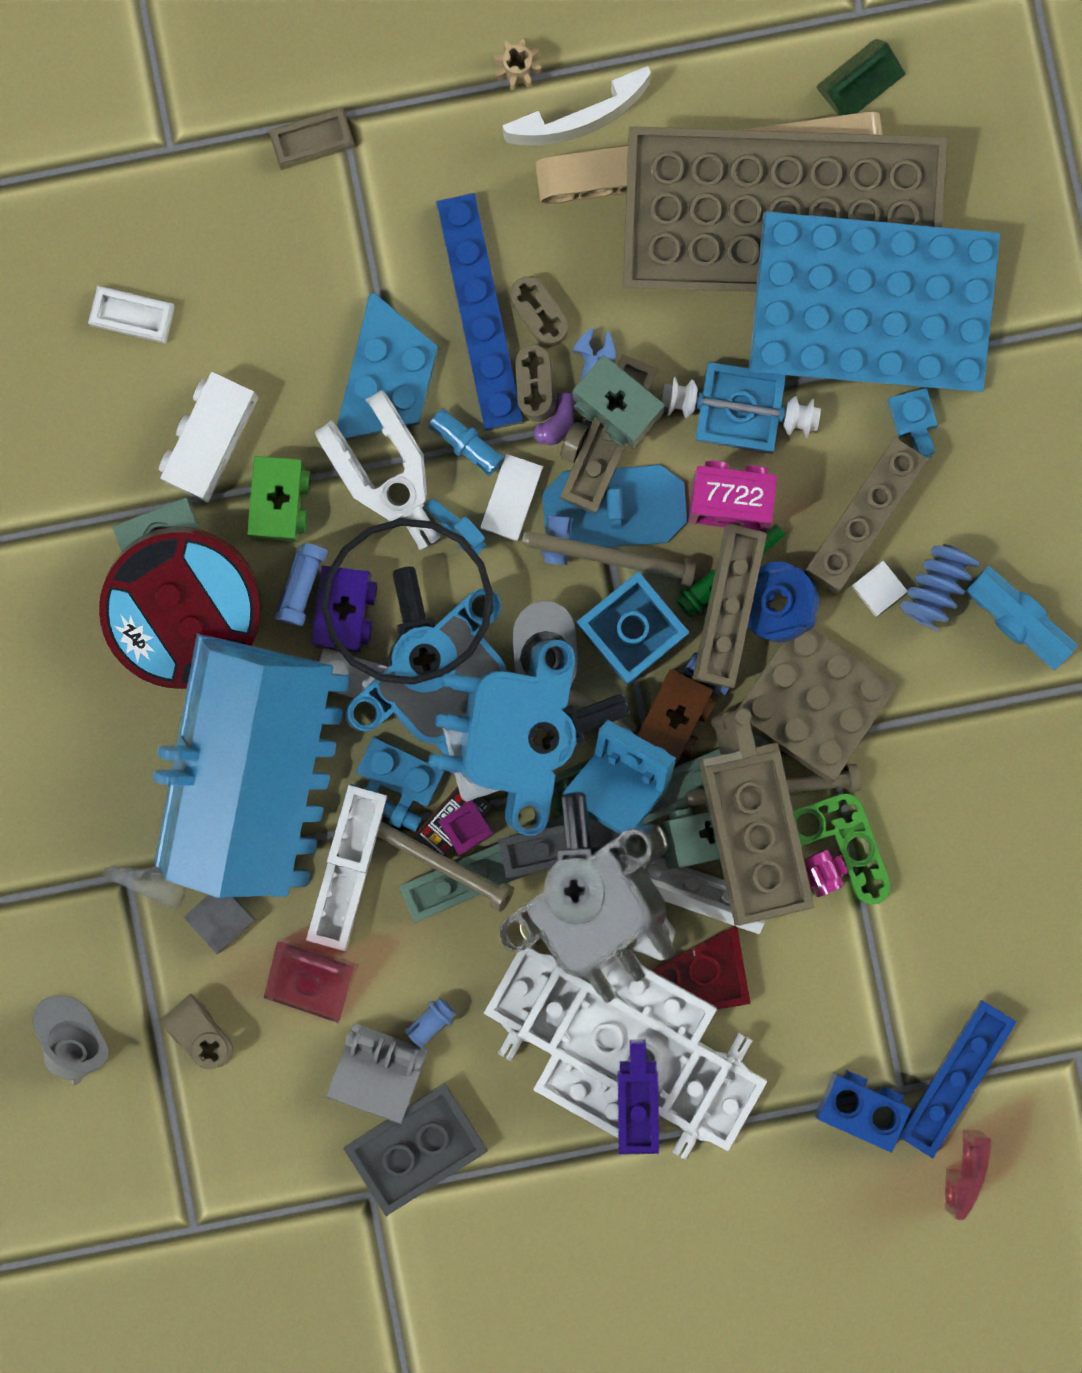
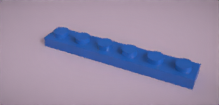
[436,193,523,431]

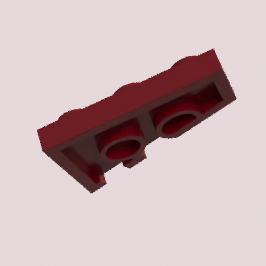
[651,926,751,1010]

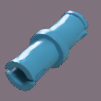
[428,408,505,477]

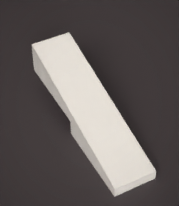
[306,785,388,952]

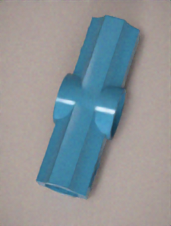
[965,566,1078,671]

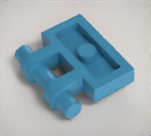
[344,737,445,832]

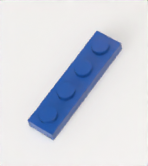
[899,1000,1017,1158]

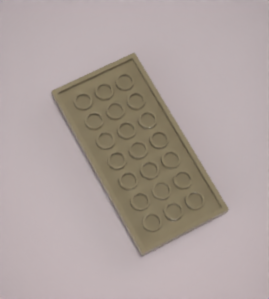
[623,126,947,292]

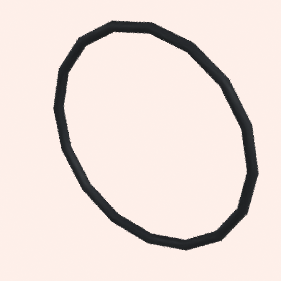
[321,518,493,685]

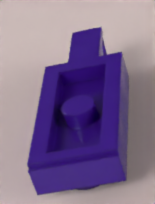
[618,1039,659,1154]

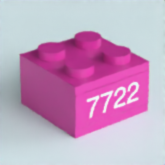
[688,461,777,532]

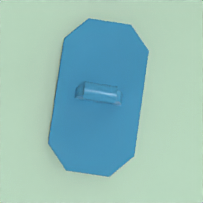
[542,465,687,547]

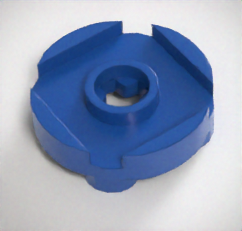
[748,562,819,643]

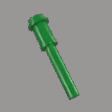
[676,524,785,618]

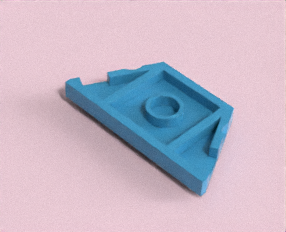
[337,293,438,441]

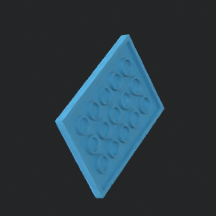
[748,212,1000,392]

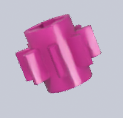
[804,849,849,898]

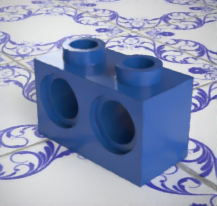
[814,1070,911,1153]

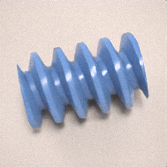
[900,544,980,633]

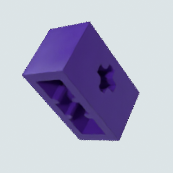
[311,565,377,653]

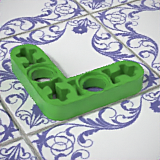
[793,794,891,905]

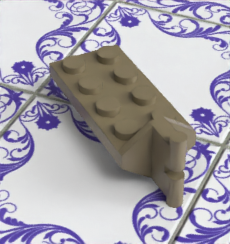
[698,709,814,926]

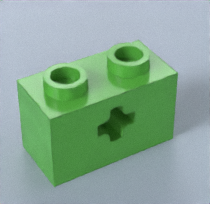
[247,456,311,543]

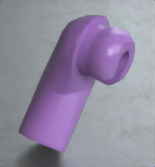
[534,393,576,446]

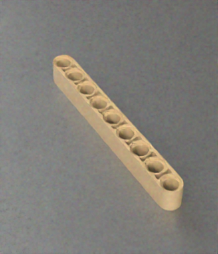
[535,112,883,204]

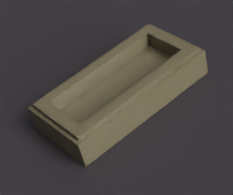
[268,107,355,170]

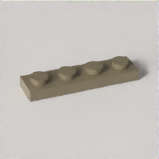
[560,354,658,515]
[693,523,767,689]

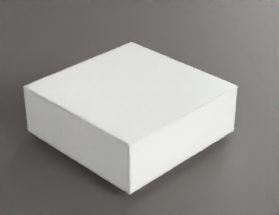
[851,561,908,617]

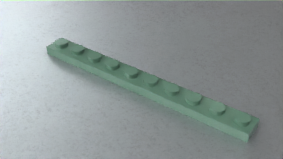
[399,733,771,923]

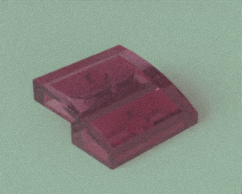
[945,1129,991,1220]

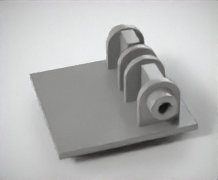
[326,1023,428,1124]

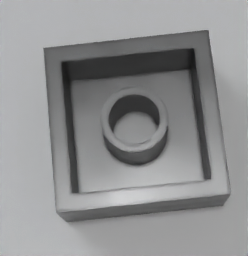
[184,894,256,954]

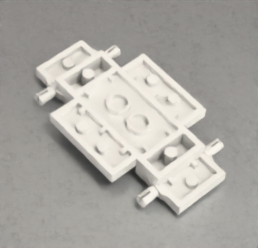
[483,943,767,1160]

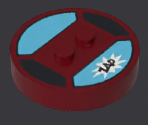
[99,527,261,689]

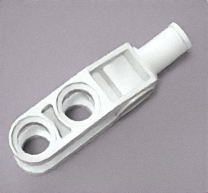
[315,390,441,550]

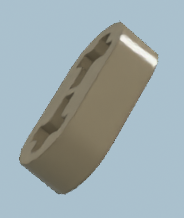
[511,277,568,347]
[515,345,557,422]

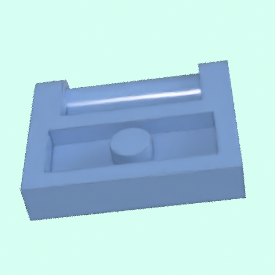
[273,543,328,627]

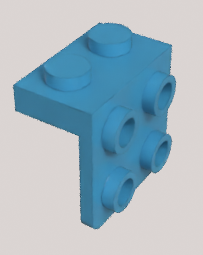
[564,720,676,837]

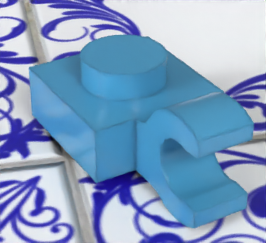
[887,388,938,459]

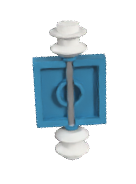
[662,362,821,454]

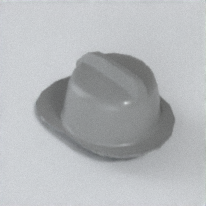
[513,600,578,684]
[32,996,109,1085]

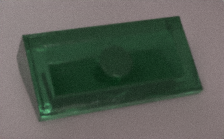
[816,39,906,116]

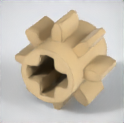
[494,38,542,91]

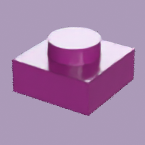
[438,800,493,855]

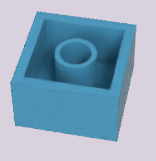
[576,571,689,686]

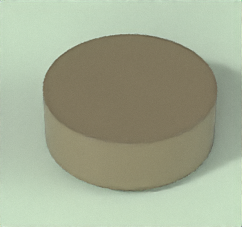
[560,422,590,463]

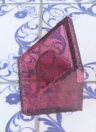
[264,939,359,1023]

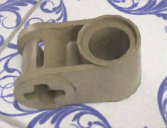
[160,993,233,1069]

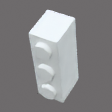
[159,372,258,503]

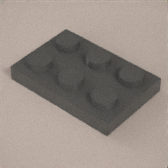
[343,1082,488,1216]

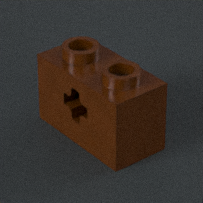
[637,669,716,763]

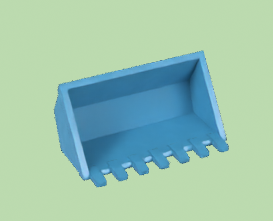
[153,633,349,898]

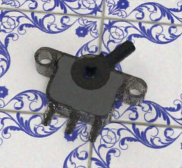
[500,792,676,1003]

